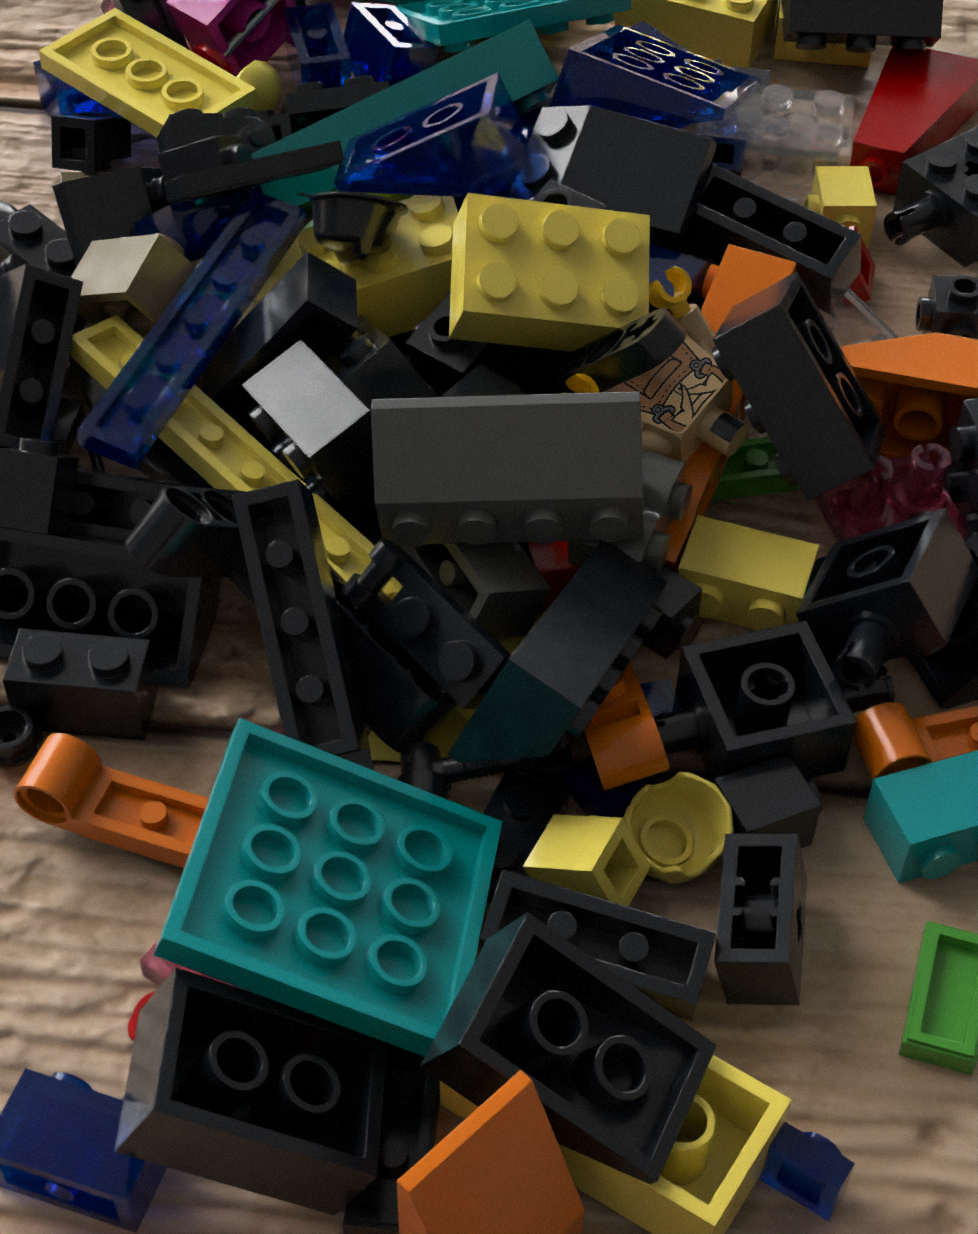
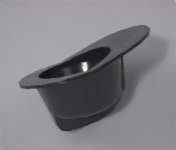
[297,191,409,265]

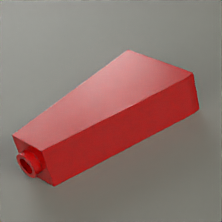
[849,46,978,195]

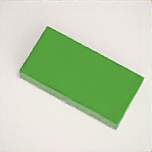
[898,921,978,1075]

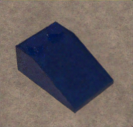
[333,72,527,197]

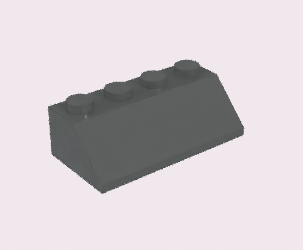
[371,391,644,547]

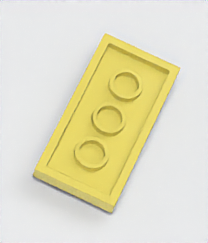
[39,8,258,137]

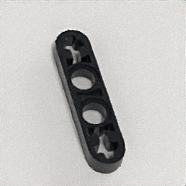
[519,308,687,395]

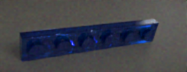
[77,190,305,469]

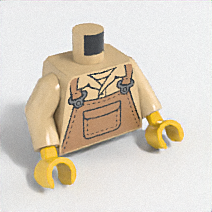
[562,266,749,462]

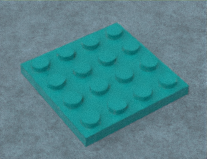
[386,0,632,52]
[154,718,502,1057]

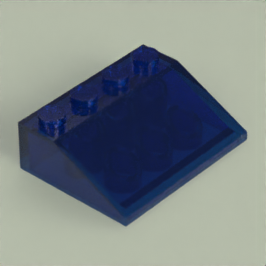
[549,24,762,126]

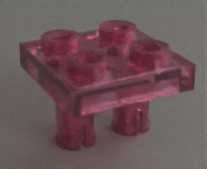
[814,443,968,542]

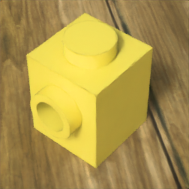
[804,166,877,248]
[523,814,650,907]

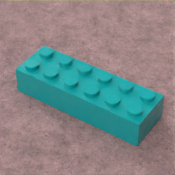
[242,19,559,240]

